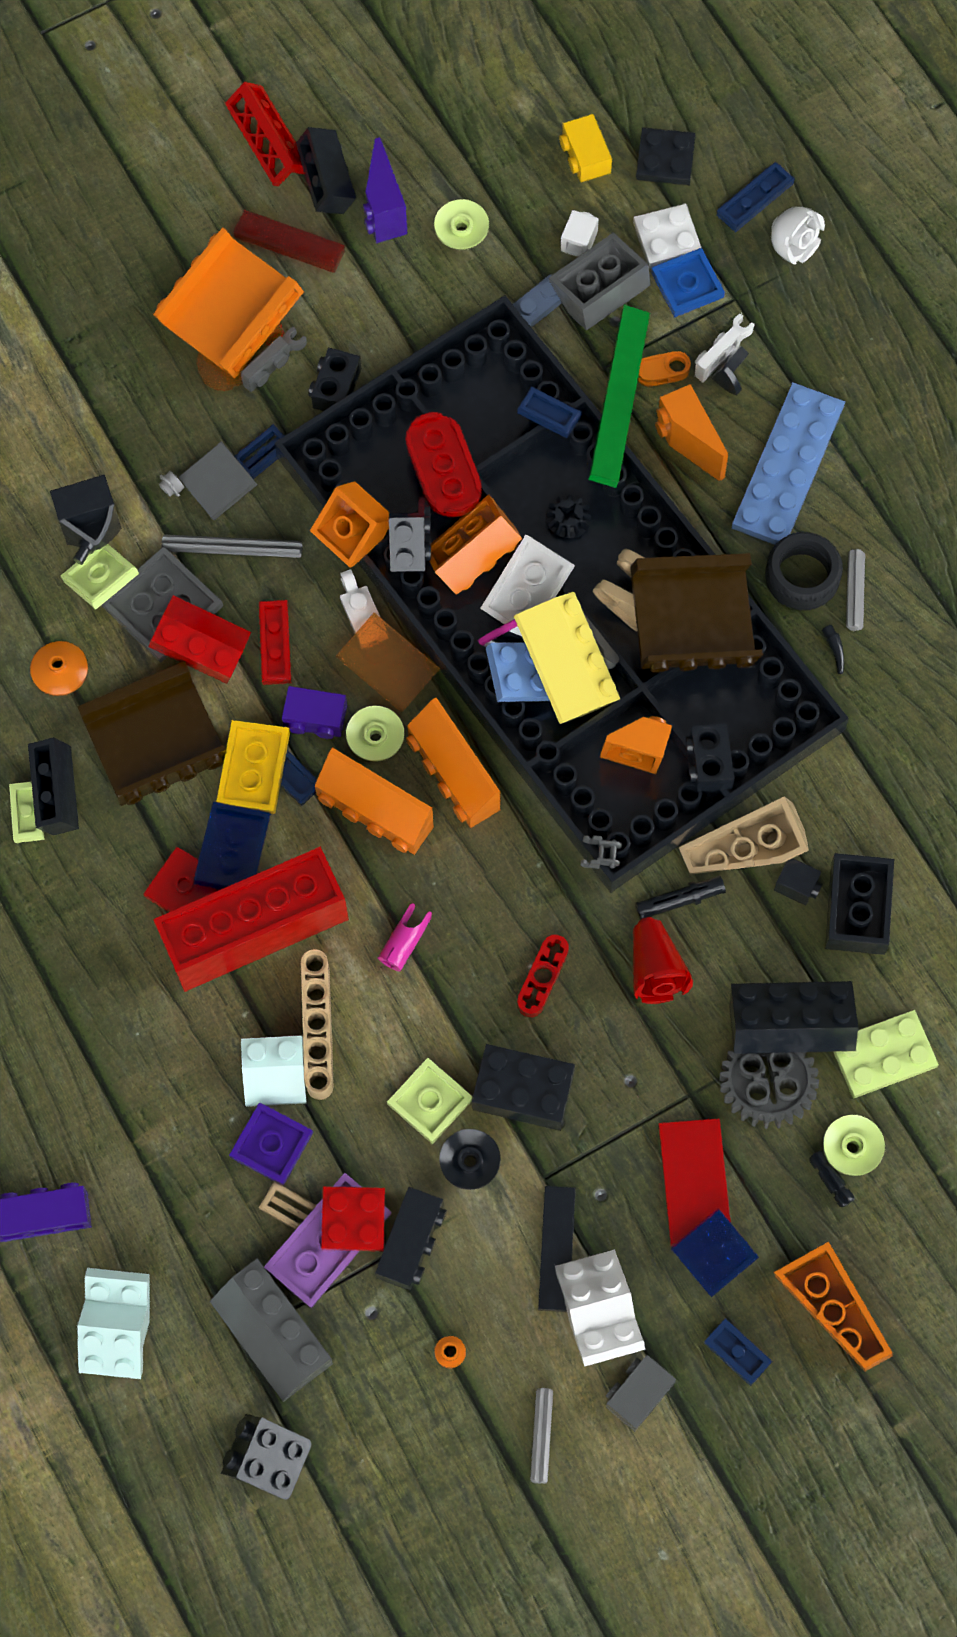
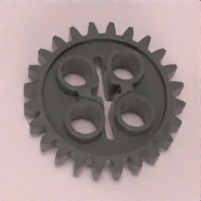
[719,1051,819,1129]

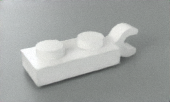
[695,314,754,382]
[340,569,388,649]

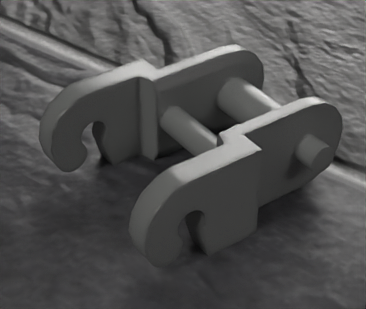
[580,836,621,869]

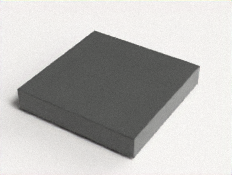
[178,441,257,520]

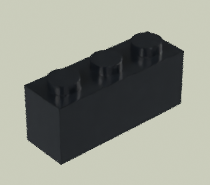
[296,127,356,214]
[28,737,79,835]
[375,1187,447,1291]

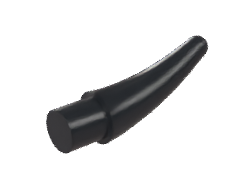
[822,625,844,675]

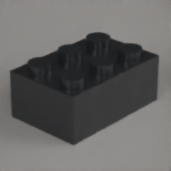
[825,853,895,955]
[472,1044,575,1131]

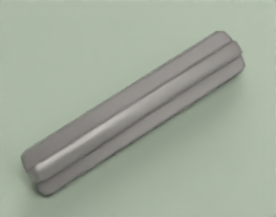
[846,549,865,631]
[530,1388,553,1484]

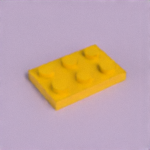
[216,720,290,814]

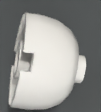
[771,207,825,264]

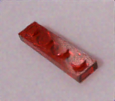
[234,210,345,273]

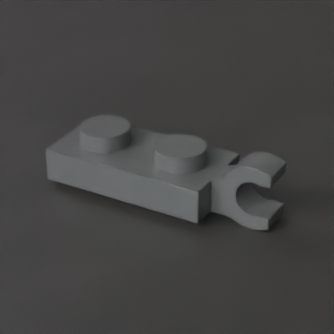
[241,327,307,392]

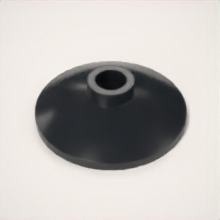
[439,1129,501,1190]

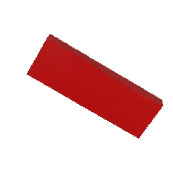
[259,600,292,685]

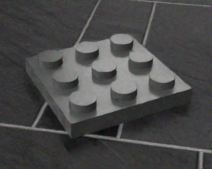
[102,546,223,663]

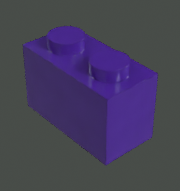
[282,686,347,739]

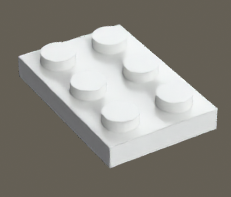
[481,535,575,624]

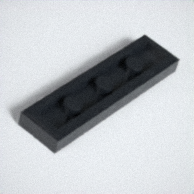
[538,1186,576,1312]

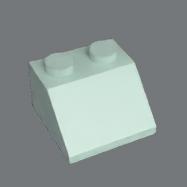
[241,1036,306,1107]

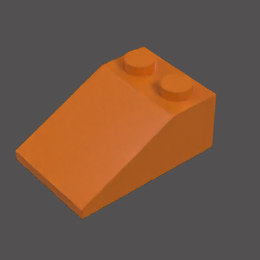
[655,384,728,481]

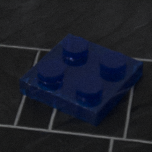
[671,1208,759,1297]

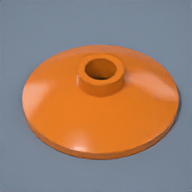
[30,641,88,696]

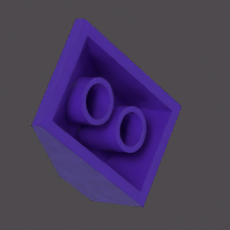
[363,137,408,243]

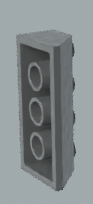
[210,1259,333,1402]

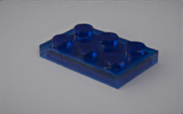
[194,802,271,890]

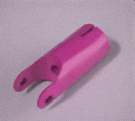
[378,903,432,972]

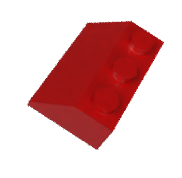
[148,595,251,684]

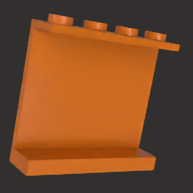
[153,227,304,379]

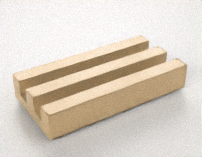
[259,1181,317,1230]

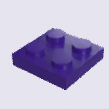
[229,1102,313,1186]

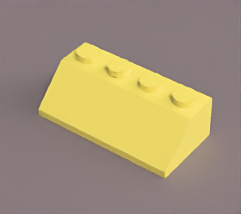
[514,592,620,724]

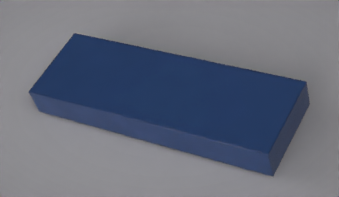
[717,161,795,233]

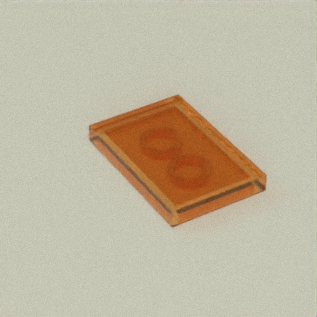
[336,612,440,713]

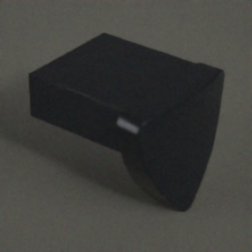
[711,346,749,396]

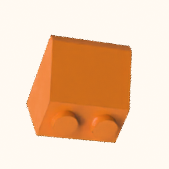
[310,482,390,568]
[600,716,672,774]

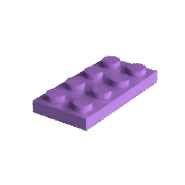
[264,1173,392,1309]

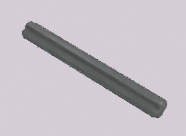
[162,534,303,558]

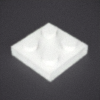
[633,204,701,269]

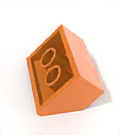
[430,495,522,595]

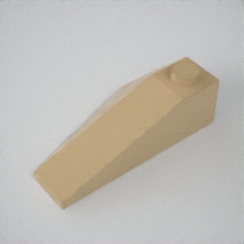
[679,796,809,874]

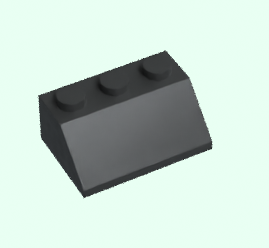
[549,233,651,331]

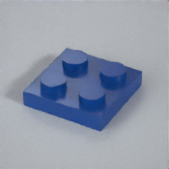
[651,248,725,317]

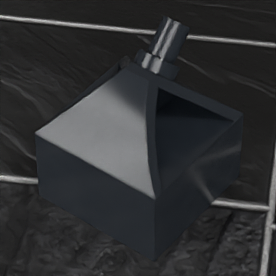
[50,474,121,565]

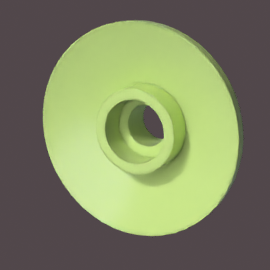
[434,199,489,249]
[346,706,404,762]
[823,1115,885,1176]

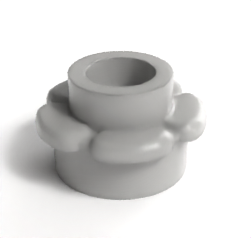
[159,471,184,497]

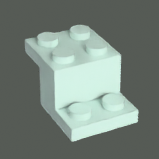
[78,1268,150,1379]

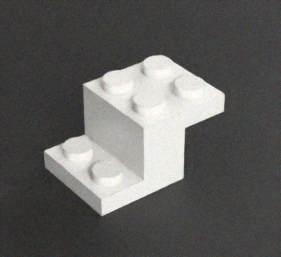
[555,1250,645,1366]

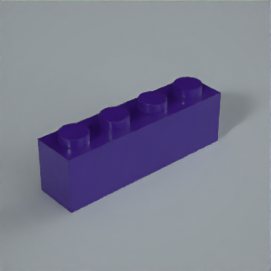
[0,1183,92,1242]

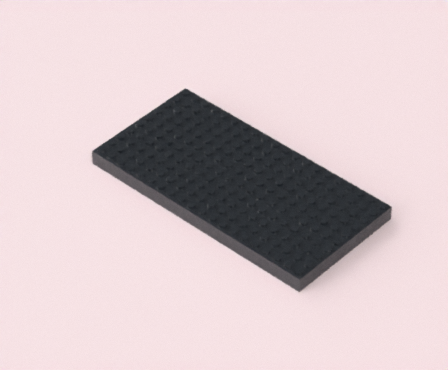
[275,295,849,893]

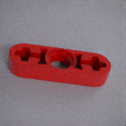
[517,935,569,1017]

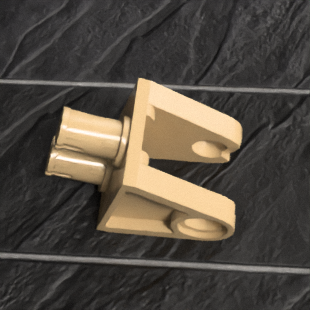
[593,549,644,631]

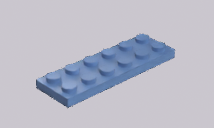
[731,383,845,545]

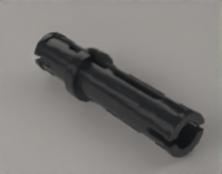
[635,875,726,920]

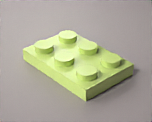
[834,1010,939,1099]

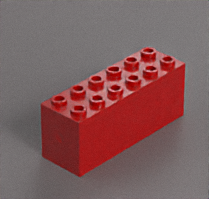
[153,846,349,992]

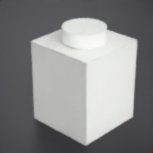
[561,210,598,257]

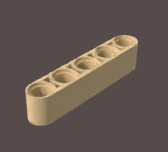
[301,949,334,1100]

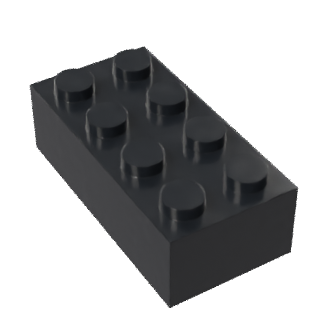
[729,981,859,1054]

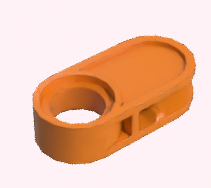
[638,351,691,387]

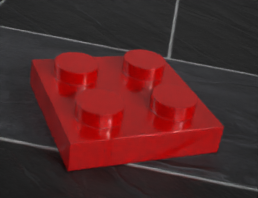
[321,1187,385,1251]

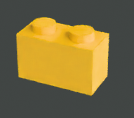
[559,114,612,183]

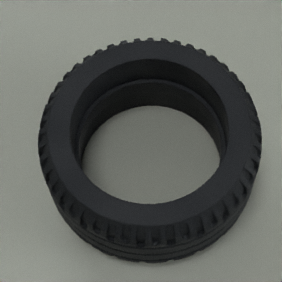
[765,532,843,611]

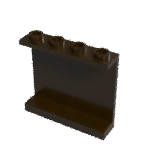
[630,553,763,672]
[77,661,226,806]

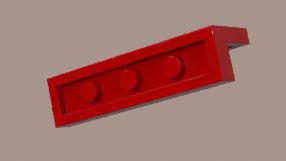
[225,81,304,187]

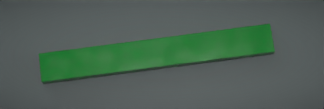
[588,305,650,488]

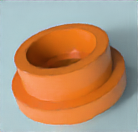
[435,1336,466,1368]

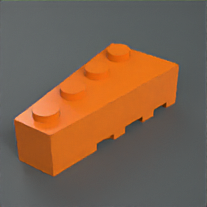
[774,1242,893,1371]

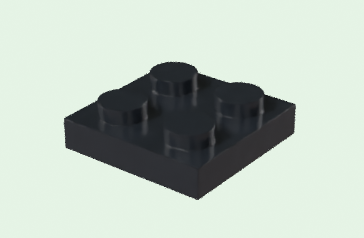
[636,127,696,186]

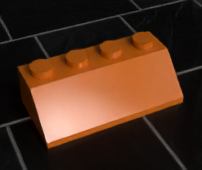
[406,697,500,828]
[315,748,434,855]

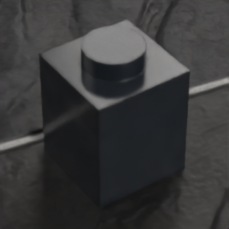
[774,858,823,906]

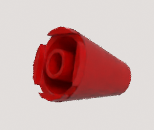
[633,917,693,1004]

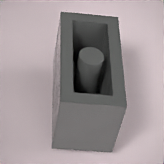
[605,1355,676,1432]

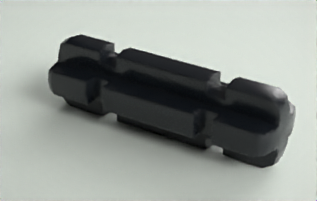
[809,1150,855,1207]

